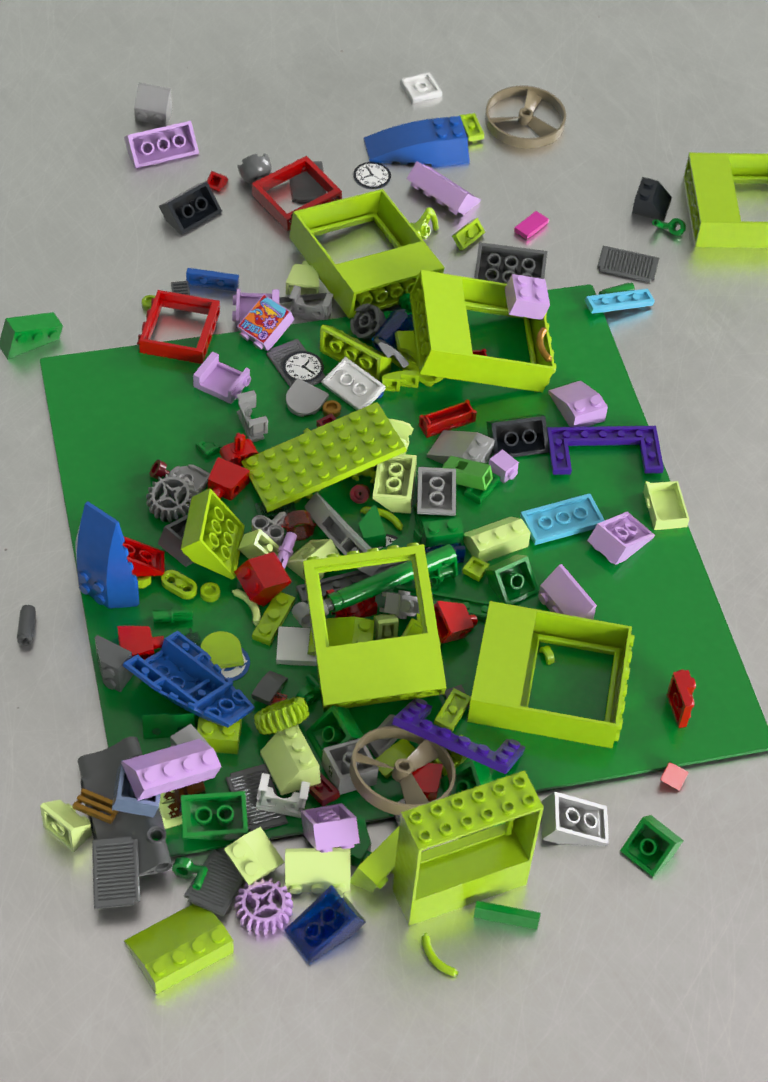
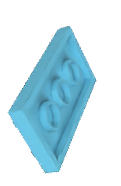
[520,494,605,545]

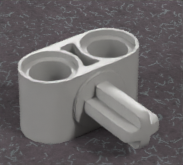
[252,512,289,546]

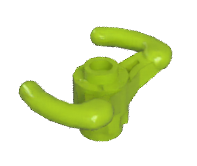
[410,207,439,239]

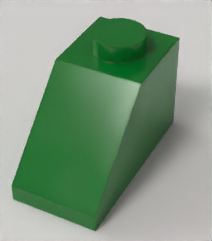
[356,505,386,548]
[338,816,372,868]

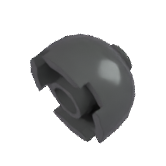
[237,154,272,184]
[350,303,386,340]

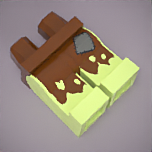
[159,781,206,829]

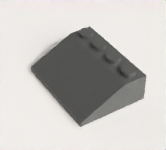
[474,242,548,284]

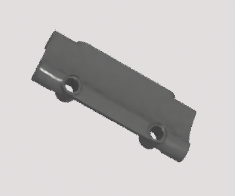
[77,736,172,877]

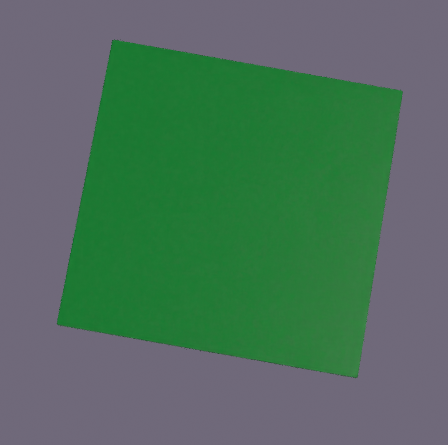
[40,284,768,857]

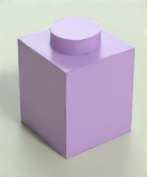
[489,449,519,483]

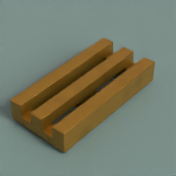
[73,788,119,824]

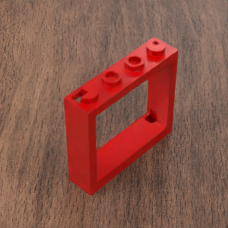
[252,156,342,232]
[137,290,220,364]

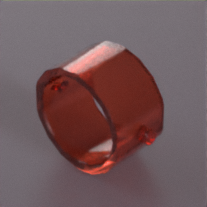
[282,510,316,541]

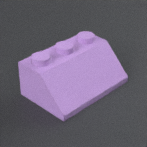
[538,564,597,619]

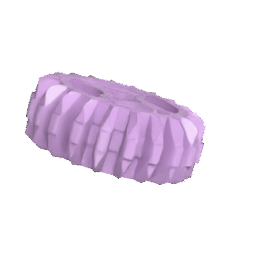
[234,877,293,935]

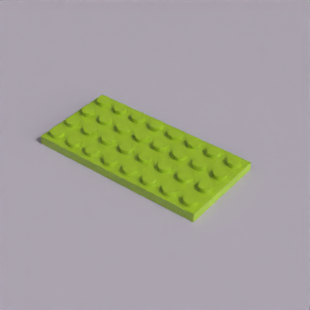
[241,402,407,512]

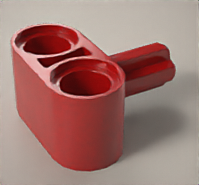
[219,433,259,466]

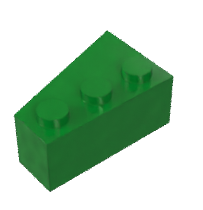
[0,312,63,360]

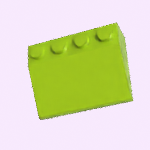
[181,488,245,579]
[124,904,234,994]

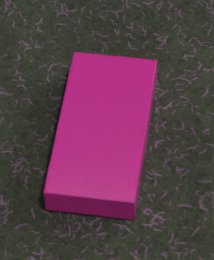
[514,211,549,240]

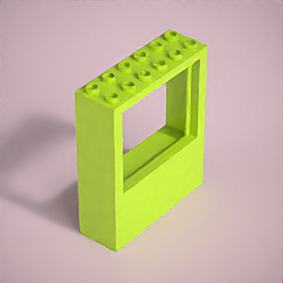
[684,152,768,248]
[289,189,445,318]
[410,270,556,392]
[303,542,447,712]
[467,601,635,748]
[392,771,544,926]

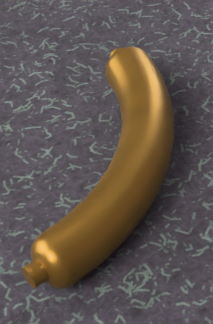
[536,327,552,362]

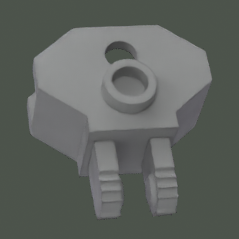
[380,590,420,619]

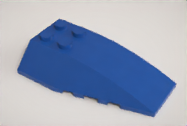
[364,116,470,167]
[75,501,140,609]
[123,630,255,727]

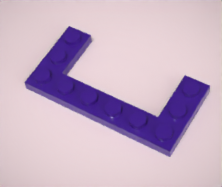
[547,426,664,475]
[392,699,525,774]

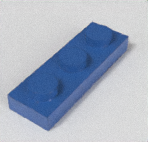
[186,268,239,292]

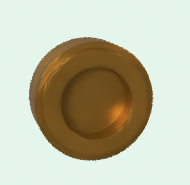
[323,400,341,417]

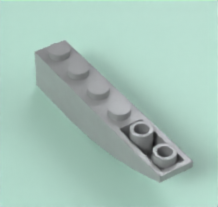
[304,492,381,576]

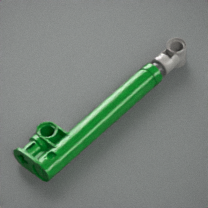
[292,544,458,628]

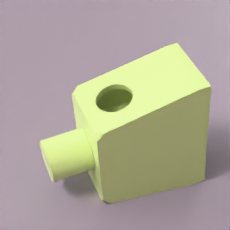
[286,260,319,295]

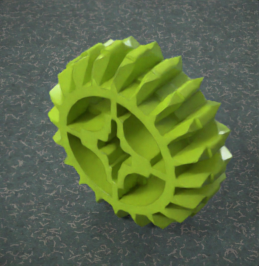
[254,697,309,735]

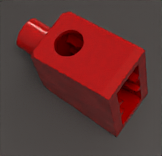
[208,457,250,500]
[434,601,478,643]
[117,626,164,660]
[412,763,443,802]

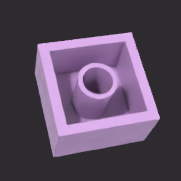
[505,274,550,320]

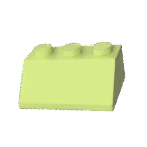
[373,454,417,513]
[463,517,531,562]
[260,725,321,795]
[285,848,351,894]

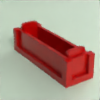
[419,399,477,438]

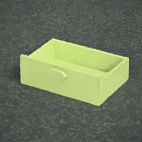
[643,481,689,530]

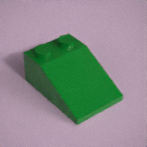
[413,504,464,552]
[181,791,248,841]

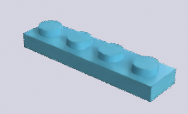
[585,289,655,314]

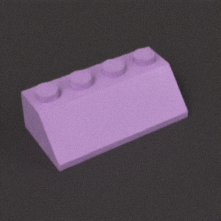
[124,121,199,168]
[407,162,480,215]
[121,739,221,801]

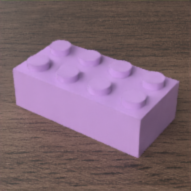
[300,803,360,853]

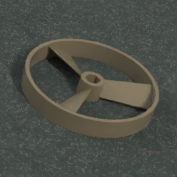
[485,86,566,148]
[349,726,456,816]

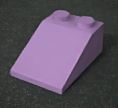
[548,381,608,427]
[587,512,655,565]

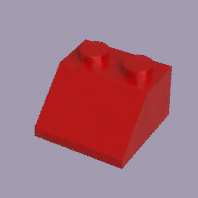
[234,552,292,607]

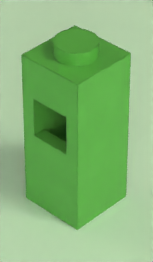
[442,456,493,491]

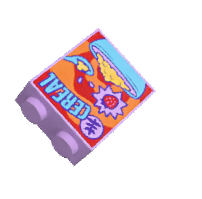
[237,294,295,351]

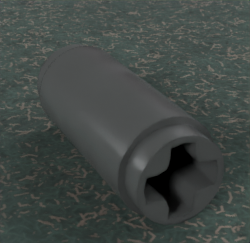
[17,605,36,645]

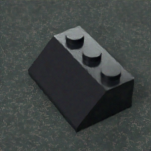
[159,181,223,234]
[486,414,549,457]

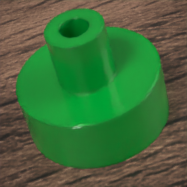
[398,293,412,311]

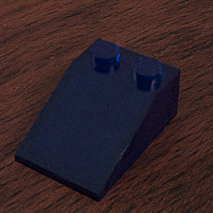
[284,885,366,963]

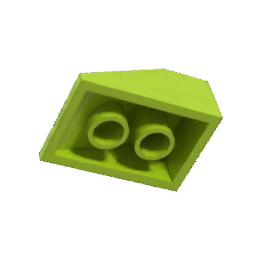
[307,617,374,656]
[197,717,242,754]

